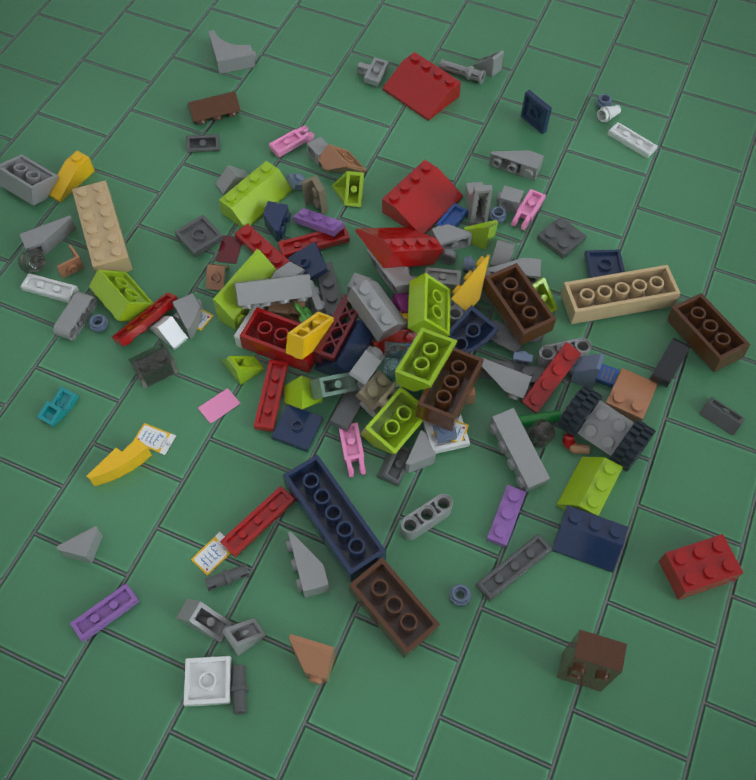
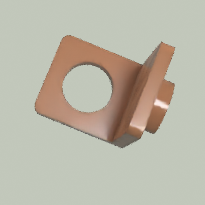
[57,245,84,278]
[206,264,229,290]

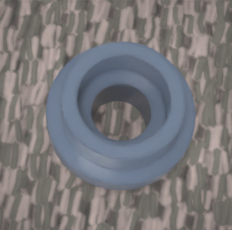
[596,94,612,108]
[489,207,506,223]
[463,256,475,273]
[89,314,108,332]
[449,584,471,606]

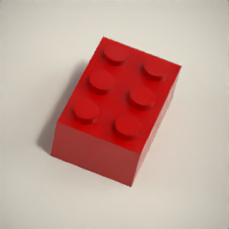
[659,534,744,600]

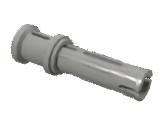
[439,59,486,84]

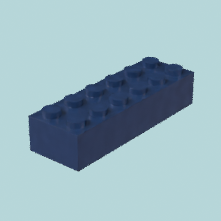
[283,454,386,582]

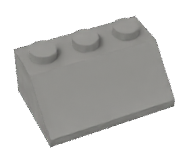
[0,154,58,206]
[367,249,416,294]
[347,280,408,342]

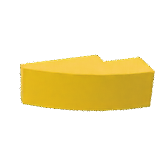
[87,438,152,486]

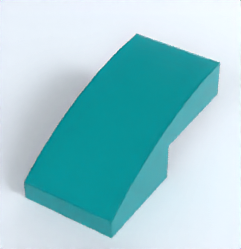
[37,386,79,427]

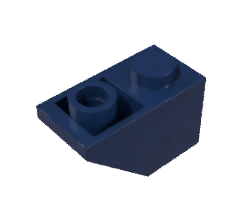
[263,201,291,242]

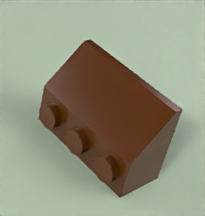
[187,91,241,125]

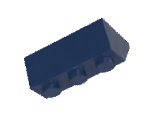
[314,320,374,376]
[552,505,628,573]

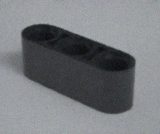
[650,338,691,388]

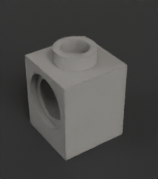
[307,137,328,167]
[496,186,524,214]

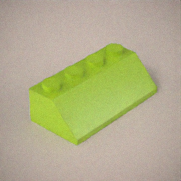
[219,161,292,228]
[213,249,277,330]

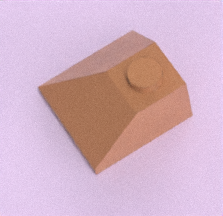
[318,144,367,173]
[289,634,335,685]

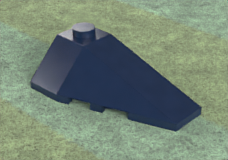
[447,305,500,353]

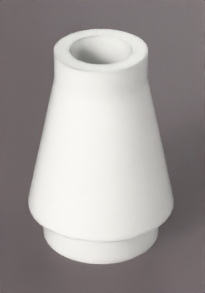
[597,105,621,123]

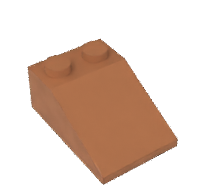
[605,368,658,423]

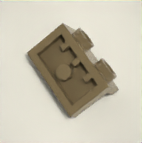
[301,175,328,214]
[355,370,398,411]

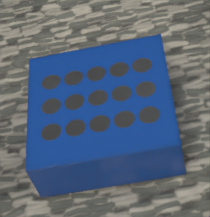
[595,364,619,388]

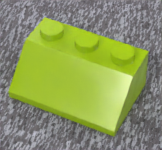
[89,269,154,322]
[408,273,450,336]
[395,328,457,391]
[360,387,424,455]
[556,456,623,516]

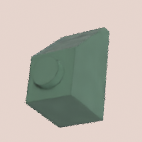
[309,372,357,400]

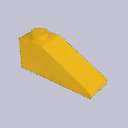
[49,151,94,203]
[286,311,334,360]

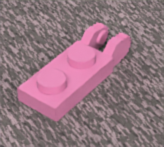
[269,126,315,158]
[511,189,546,231]
[339,422,366,477]

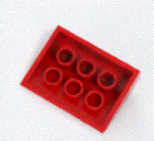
[383,52,461,121]
[382,160,463,234]
[355,227,444,268]

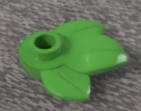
[294,302,314,323]

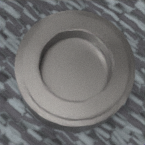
[439,249,457,265]

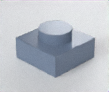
[286,173,306,190]
[512,351,533,365]
[433,424,457,443]

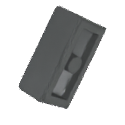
[186,134,220,153]
[490,319,523,352]
[700,397,745,435]
[376,445,411,486]

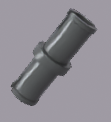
[204,564,250,592]
[230,665,249,715]

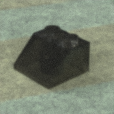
[128,343,178,389]

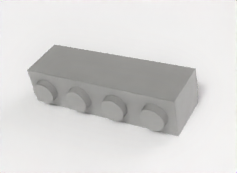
[234,274,312,309]
[489,408,550,492]

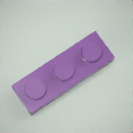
[293,208,345,236]
[486,485,526,548]
[70,583,140,642]

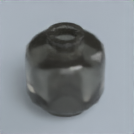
[18,249,46,274]
[526,419,556,449]

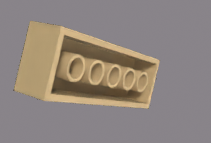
[72,180,133,273]
[560,265,681,324]

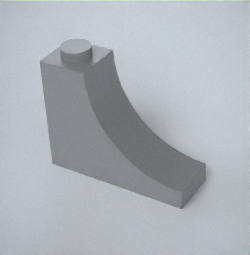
[208,30,257,74]
[465,182,493,226]

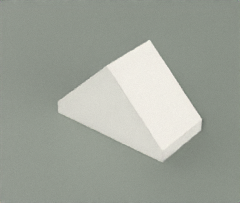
[149,316,188,350]

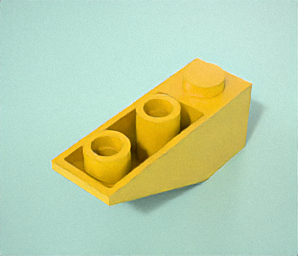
[451,254,490,311]

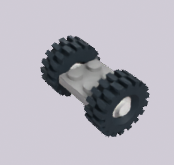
[558,385,656,472]

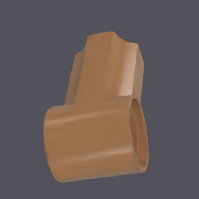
[268,299,307,322]

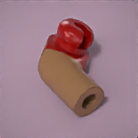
[562,433,590,454]

